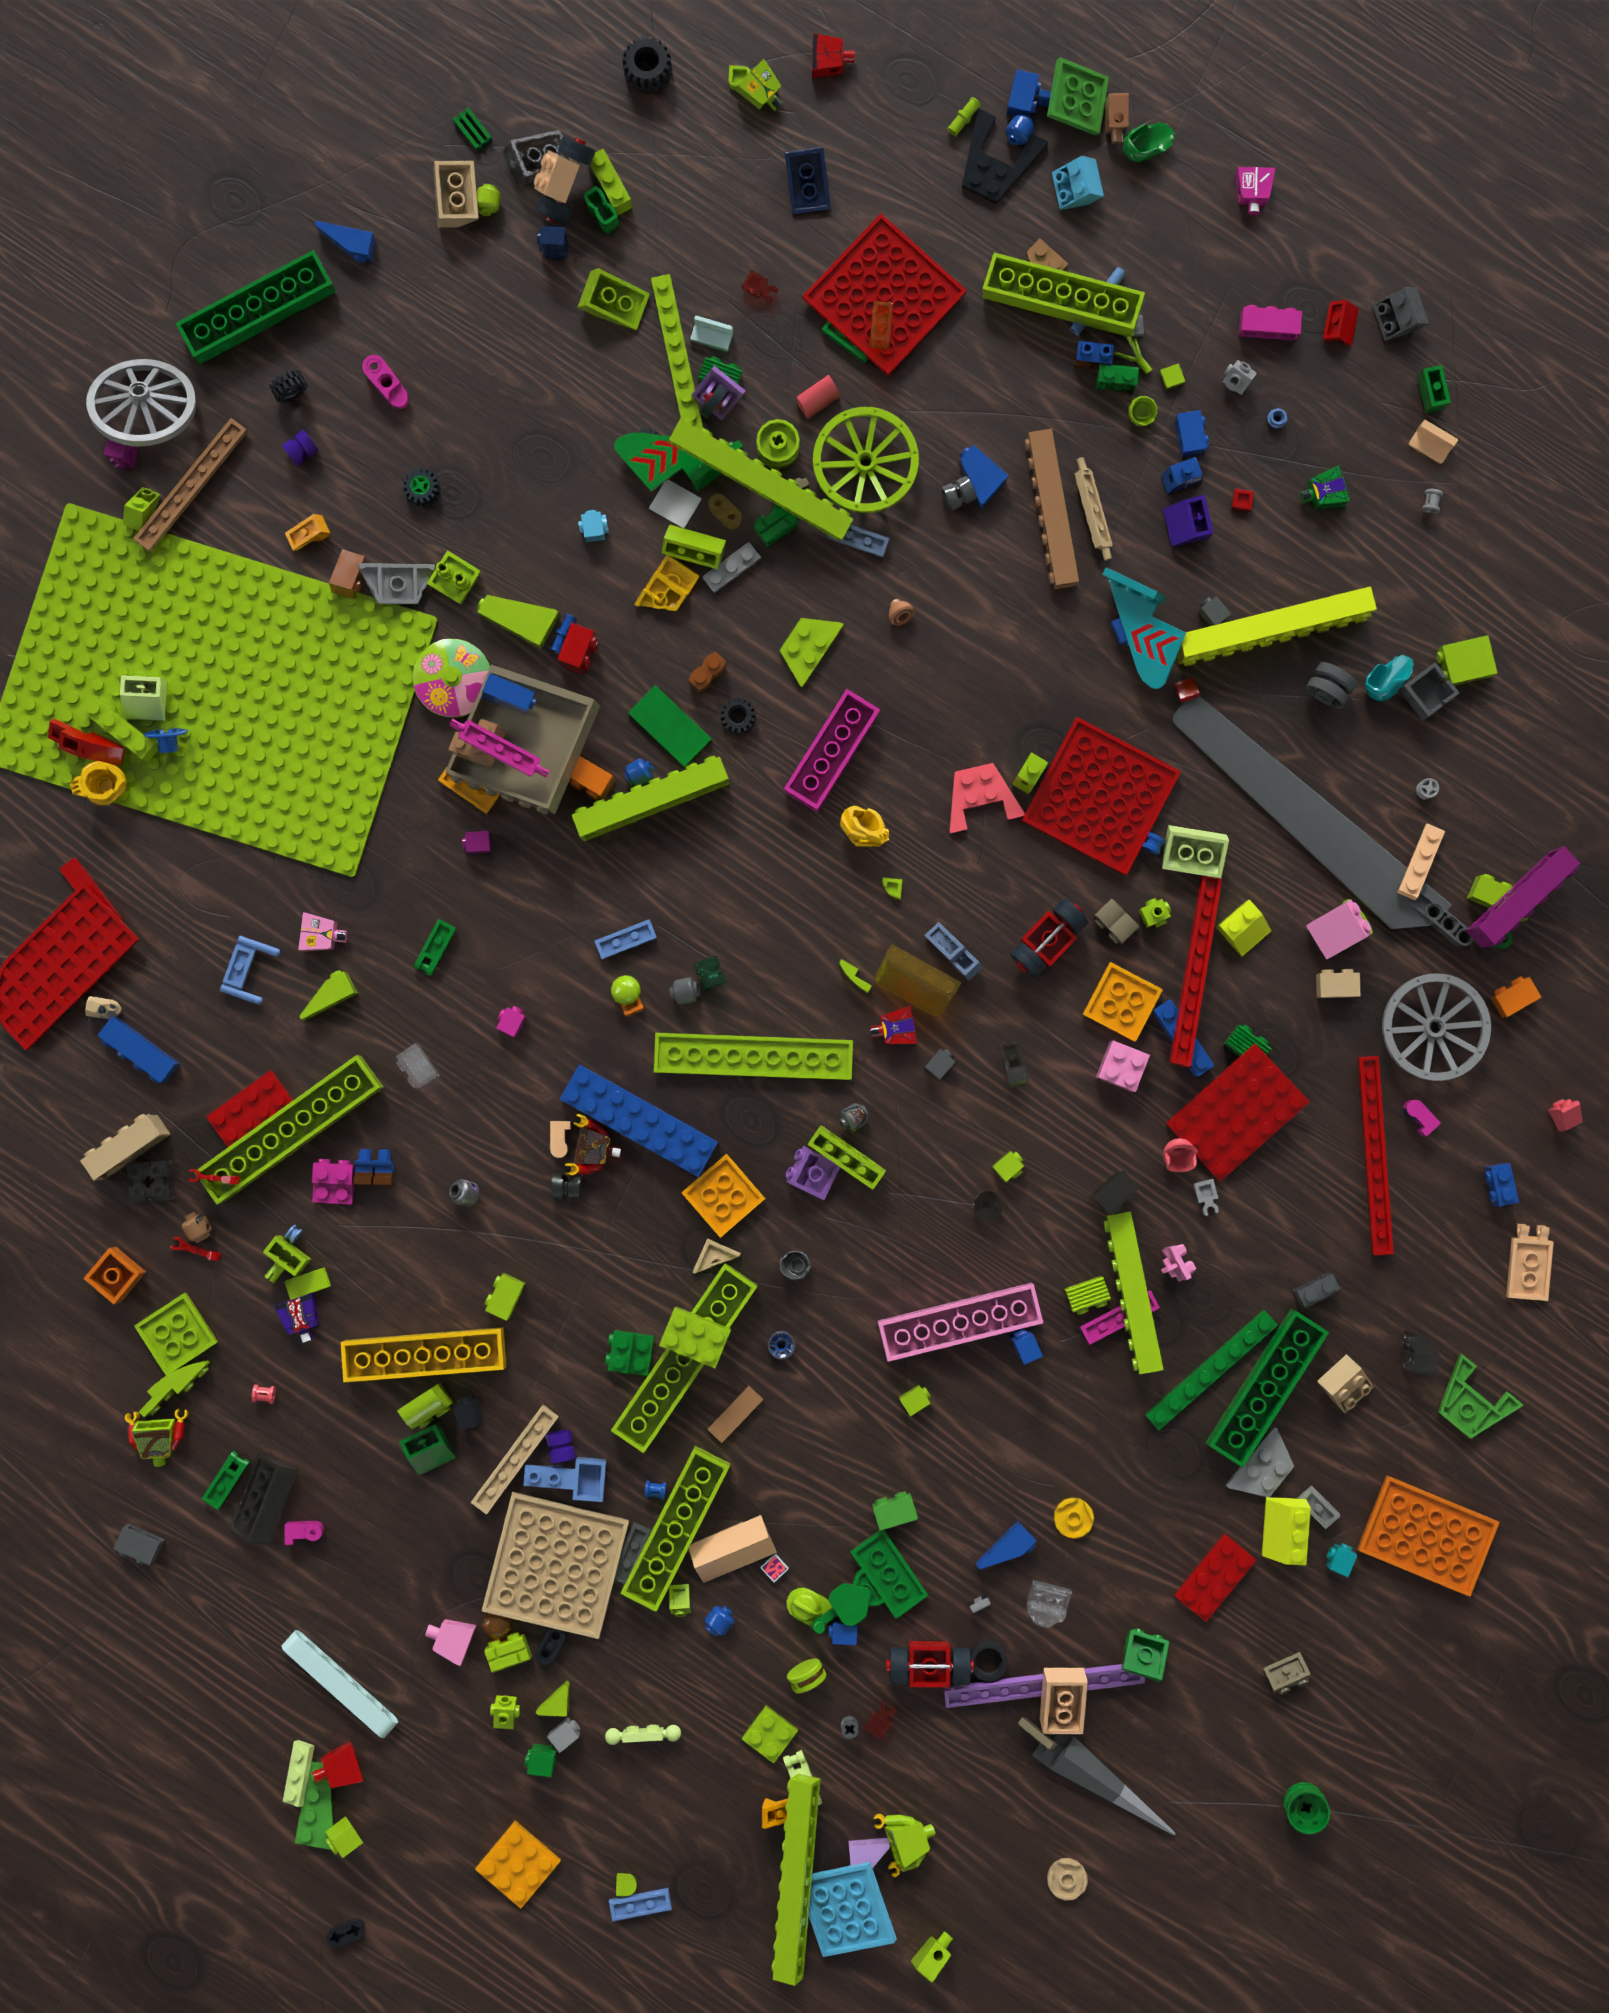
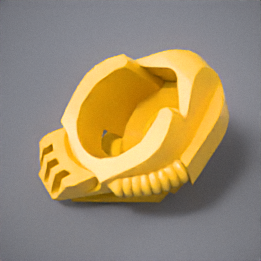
[70,761,127,806]
[840,806,889,847]

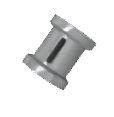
[1422,489,1443,513]

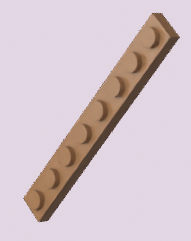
[133,418,248,553]

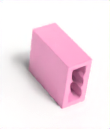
[1306,900,1371,960]

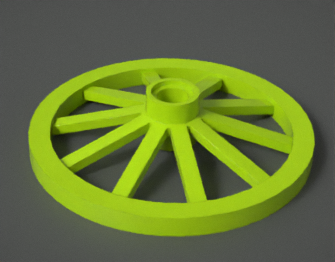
[813,407,919,513]

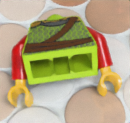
[125,1409,189,1467]

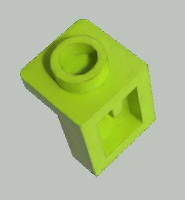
[669,1584,691,1617]

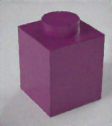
[462,831,492,854]

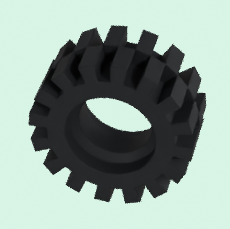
[269,369,308,403]
[720,697,756,735]

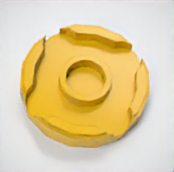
[1054,1497,1094,1539]

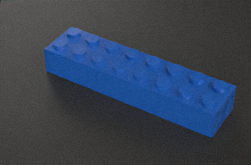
[560,1065,719,1177]

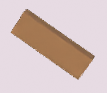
[708,1386,763,1443]

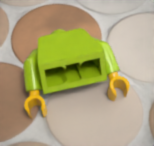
[873,1814,936,1877]

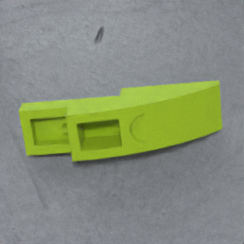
[139,1360,211,1417]

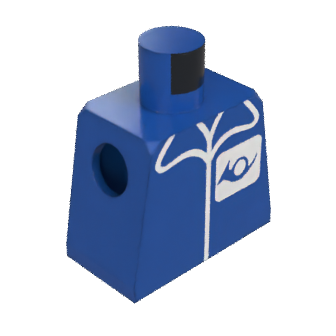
[1161,457,1203,495]

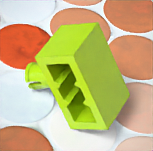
[263,1235,311,1283]

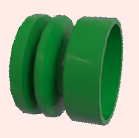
[1283,1782,1330,1834]

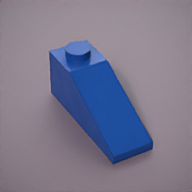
[315,221,376,263]
[976,1521,1036,1569]

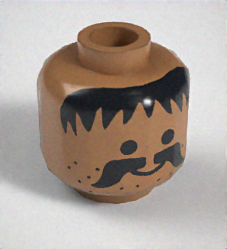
[182,1212,212,1243]

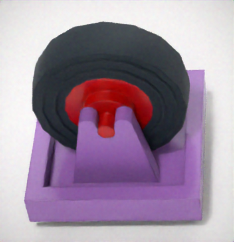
[691,366,745,420]

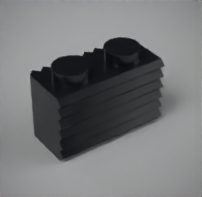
[453,1395,483,1430]

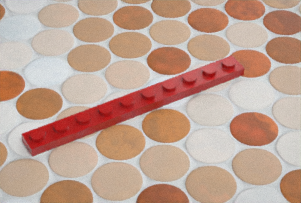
[1169,875,1222,1068]
[1357,1056,1394,1255]

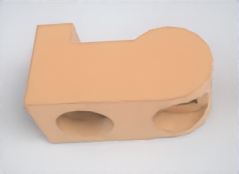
[550,1121,572,1158]

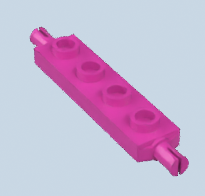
[449,719,549,778]

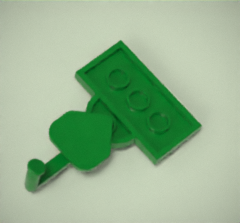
[810,1530,928,1634]

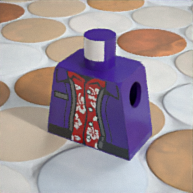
[274,1293,319,1343]

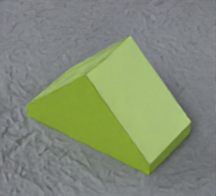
[536,1680,570,1717]

